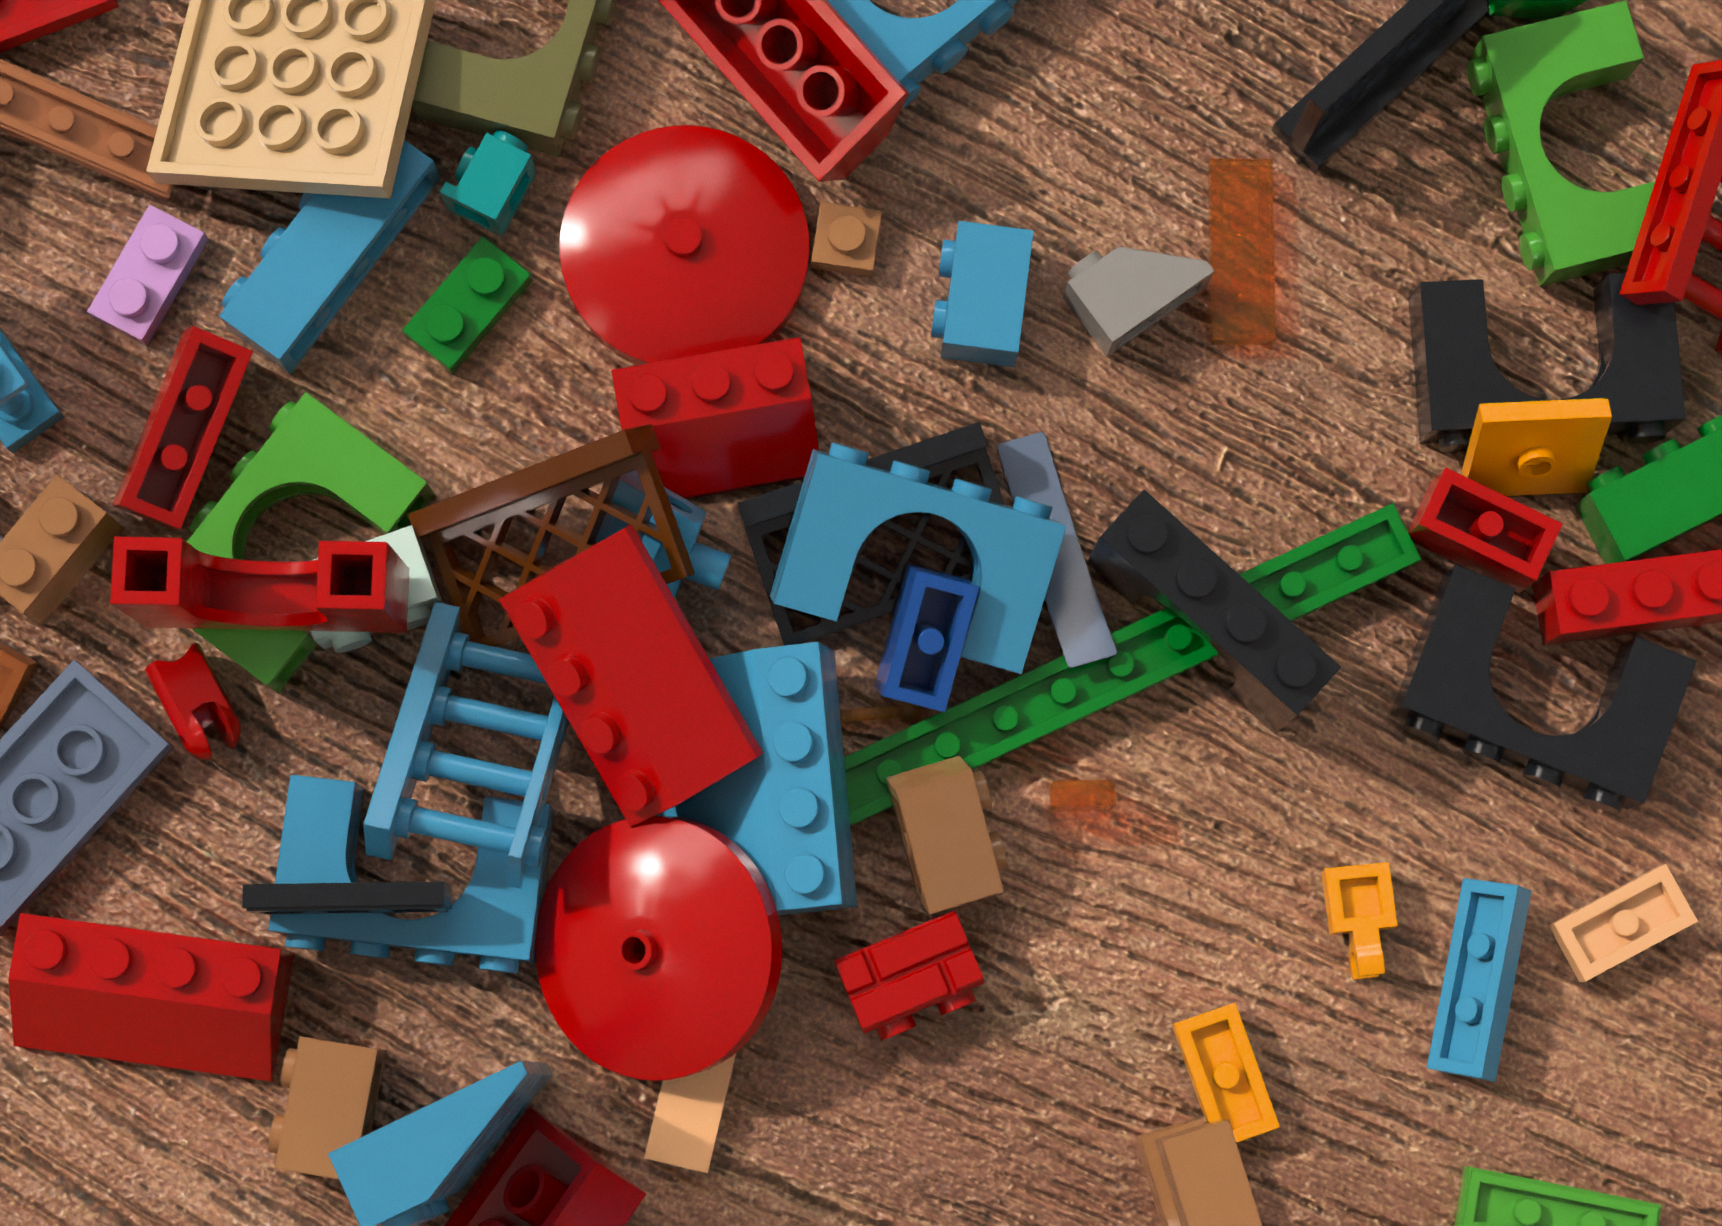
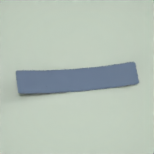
[997,432,1117,668]

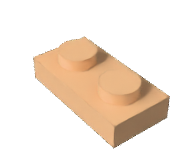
[1548,864,1698,982]

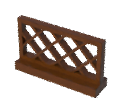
[408,424,695,647]

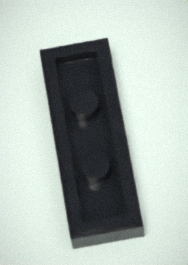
[242,881,452,915]

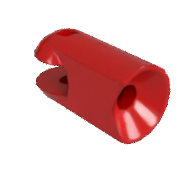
[144,643,241,760]

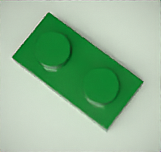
[402,236,533,375]

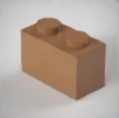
[0,474,124,625]
[886,756,1008,915]
[268,1036,387,1179]

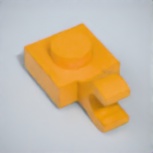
[1321,862,1398,980]

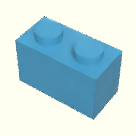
[931,221,1034,367]

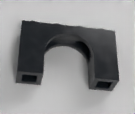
[1408,273,1685,452]
[1086,489,1341,734]
[1390,565,1697,814]

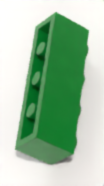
[1574,415,1722,564]

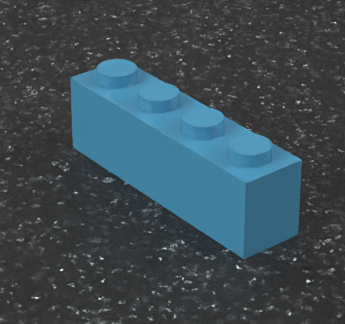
[219,140,441,374]

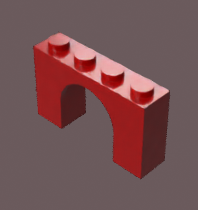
[110,536,410,633]

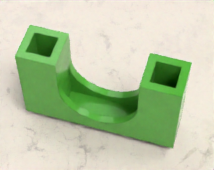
[1467,0,1655,287]
[187,392,435,694]

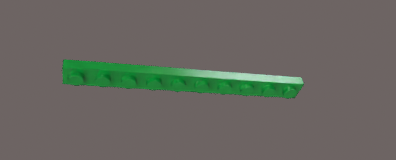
[844,503,1422,827]

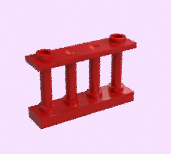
[1619,60,1722,355]

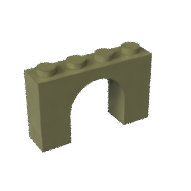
[412,0,617,157]

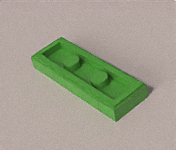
[1454,1166,1662,1226]

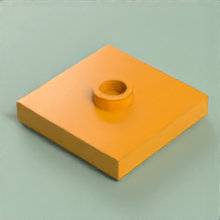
[1461,398,1612,496]

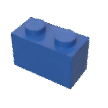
[874,563,979,712]

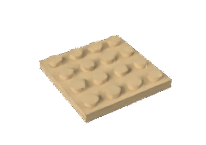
[146,0,436,199]

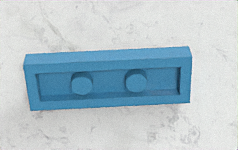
[1427,878,1532,1082]

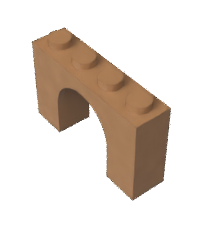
[1134,1117,1263,1226]

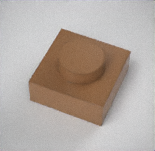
[811,202,882,277]

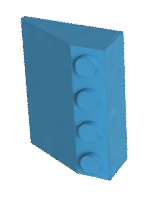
[657,642,857,915]
[328,1060,552,1226]

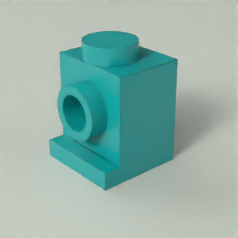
[440,130,537,237]

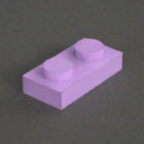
[87,204,209,346]

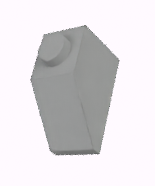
[1063,246,1214,357]

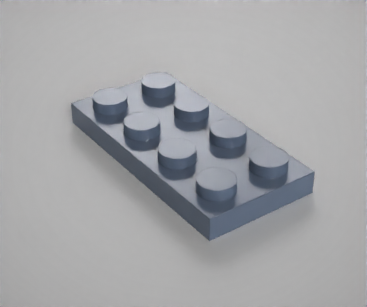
[0,660,174,936]

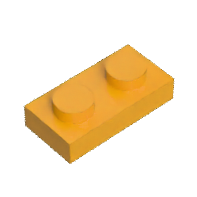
[1171,1003,1280,1143]

